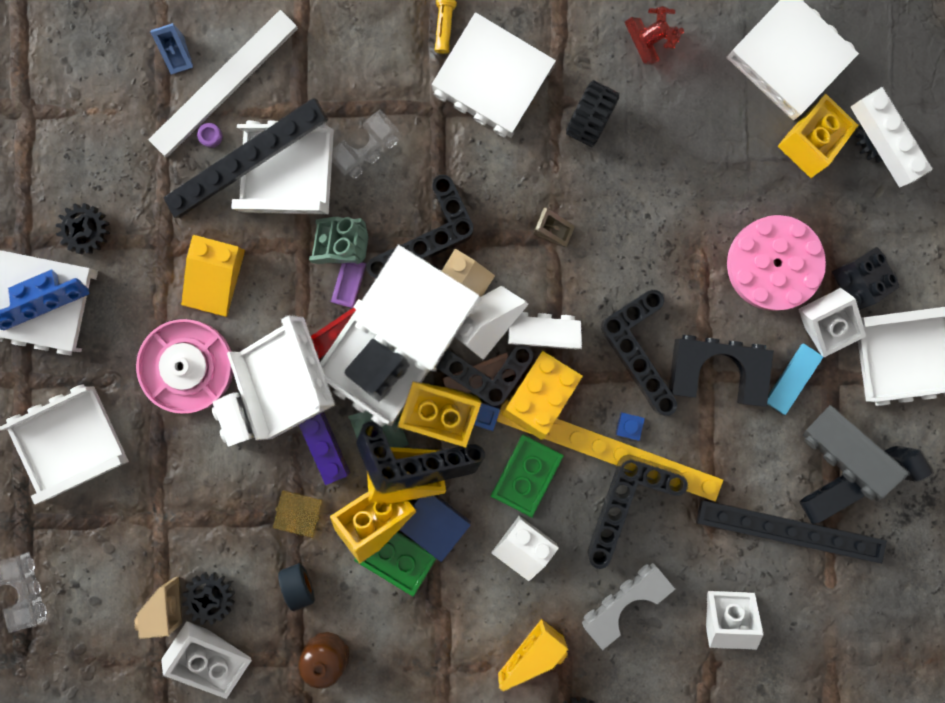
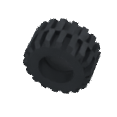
[566,80,619,147]

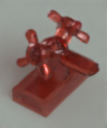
[625,6,684,65]

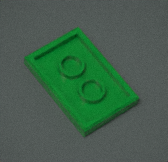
[490,434,564,518]
[354,531,436,597]

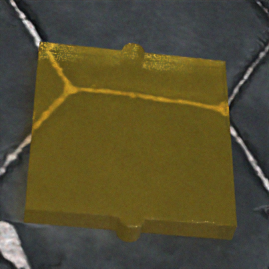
[273,490,322,538]

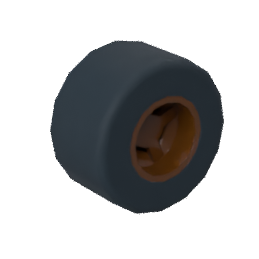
[278,563,315,611]

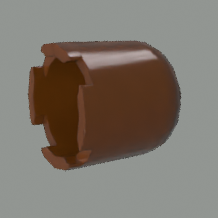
[298,632,350,689]

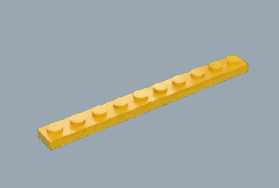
[497,400,723,502]

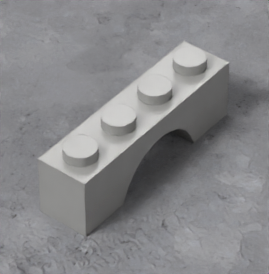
[582,563,675,650]

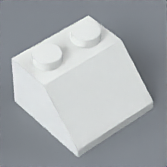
[799,288,866,357]
[212,392,254,447]
[491,515,559,581]
[706,591,763,650]

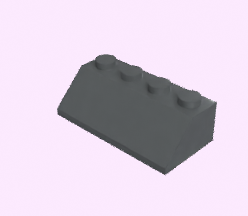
[802,405,909,502]

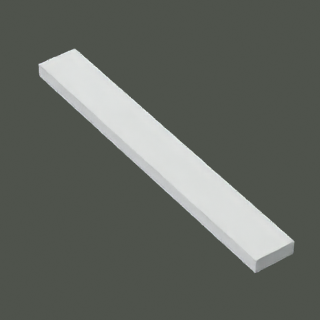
[148,10,298,158]

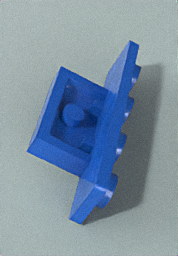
[0,269,89,331]

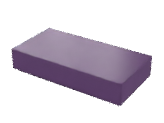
[331,262,367,308]

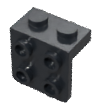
[831,247,899,310]
[345,338,410,402]

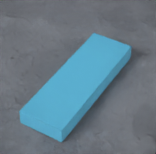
[767,344,823,415]

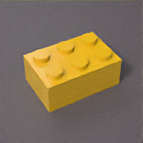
[502,351,583,440]

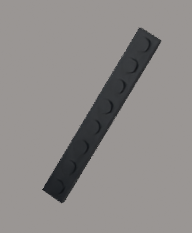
[163,98,328,218]
[696,499,887,564]

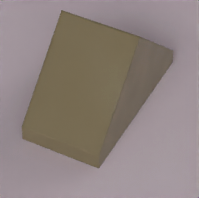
[533,208,575,247]

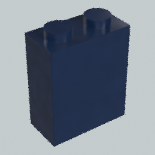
[400,495,471,562]

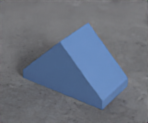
[151,23,193,74]

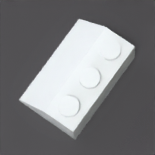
[507,312,582,349]

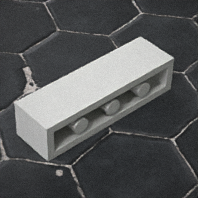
[851,87,933,187]

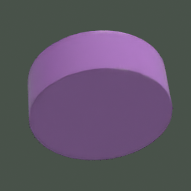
[197,123,222,148]

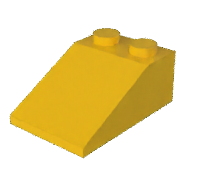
[778,93,858,178]
[181,235,245,317]
[398,381,481,447]
[367,447,446,503]
[330,492,416,563]
[498,619,568,691]

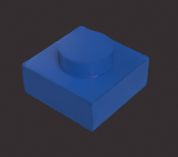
[474,402,500,431]
[615,412,645,441]

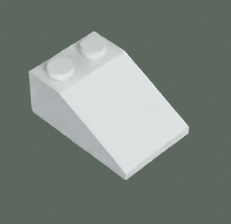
[455,286,528,359]
[162,621,252,699]

